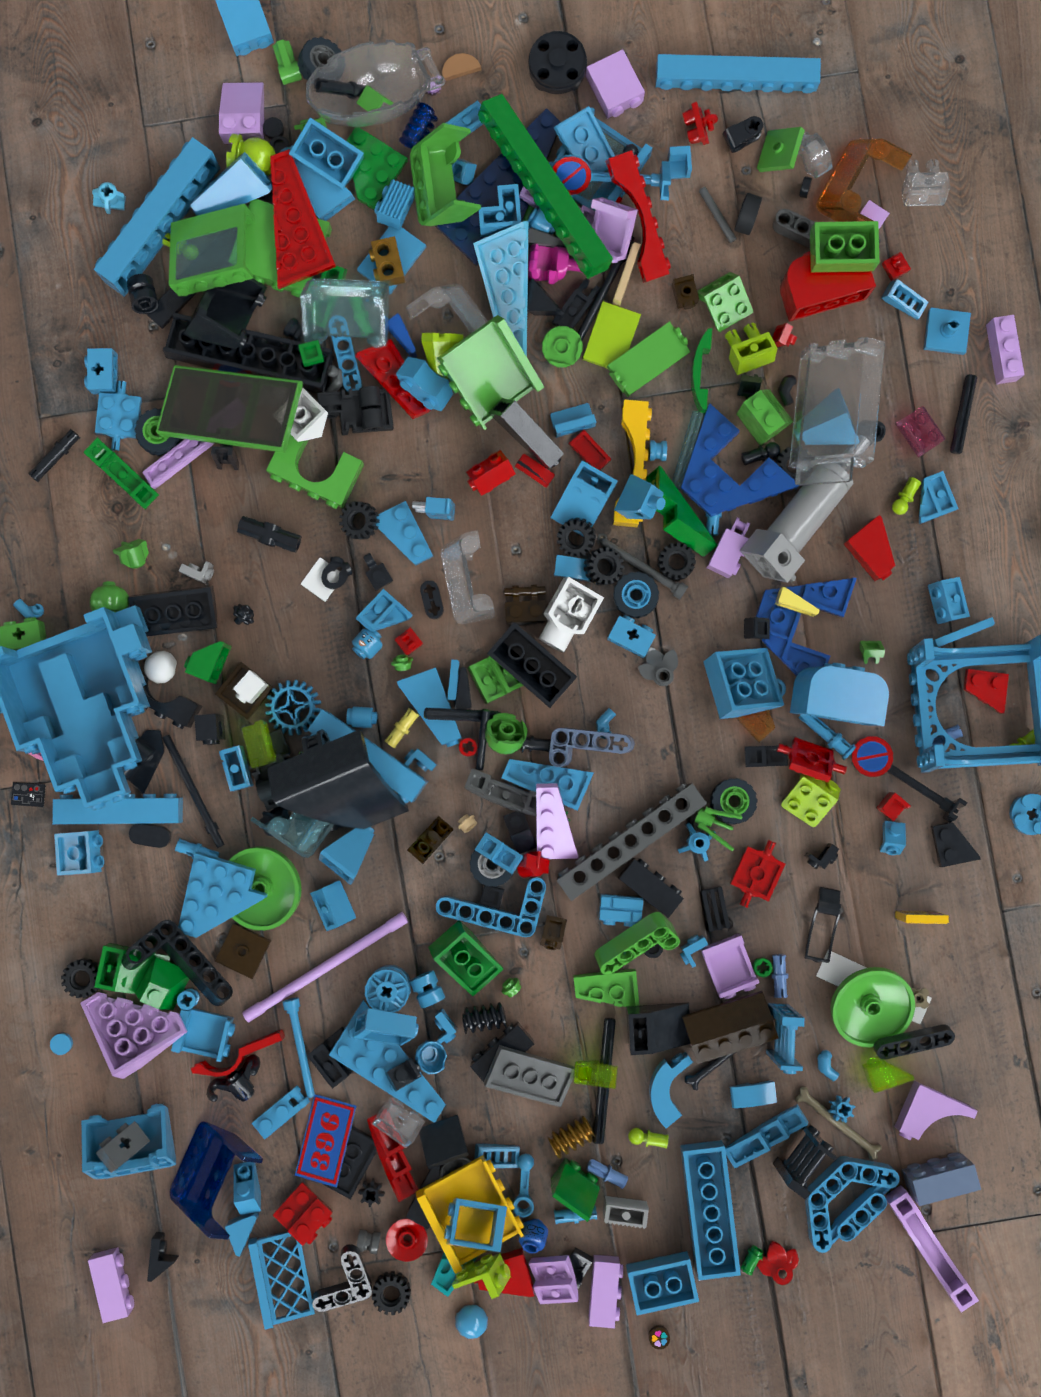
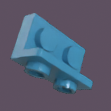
[928,577,970,624]

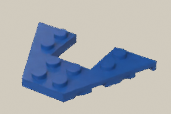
[681,404,799,517]
[756,577,857,677]

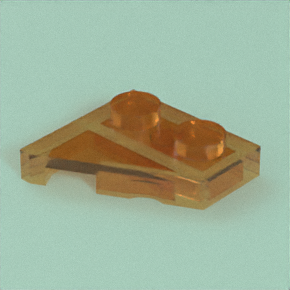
[736,710,775,743]

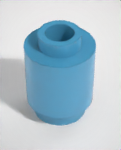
[346,706,377,728]

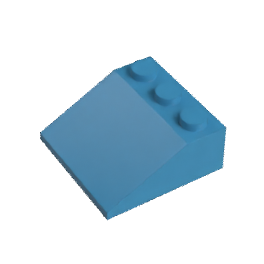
[703,648,784,719]

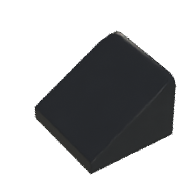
[744,617,770,639]

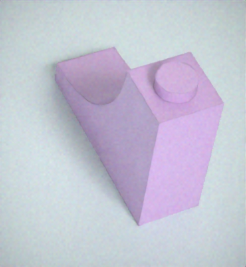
[894,1080,978,1140]

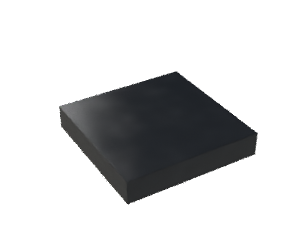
[418,1114,469,1169]

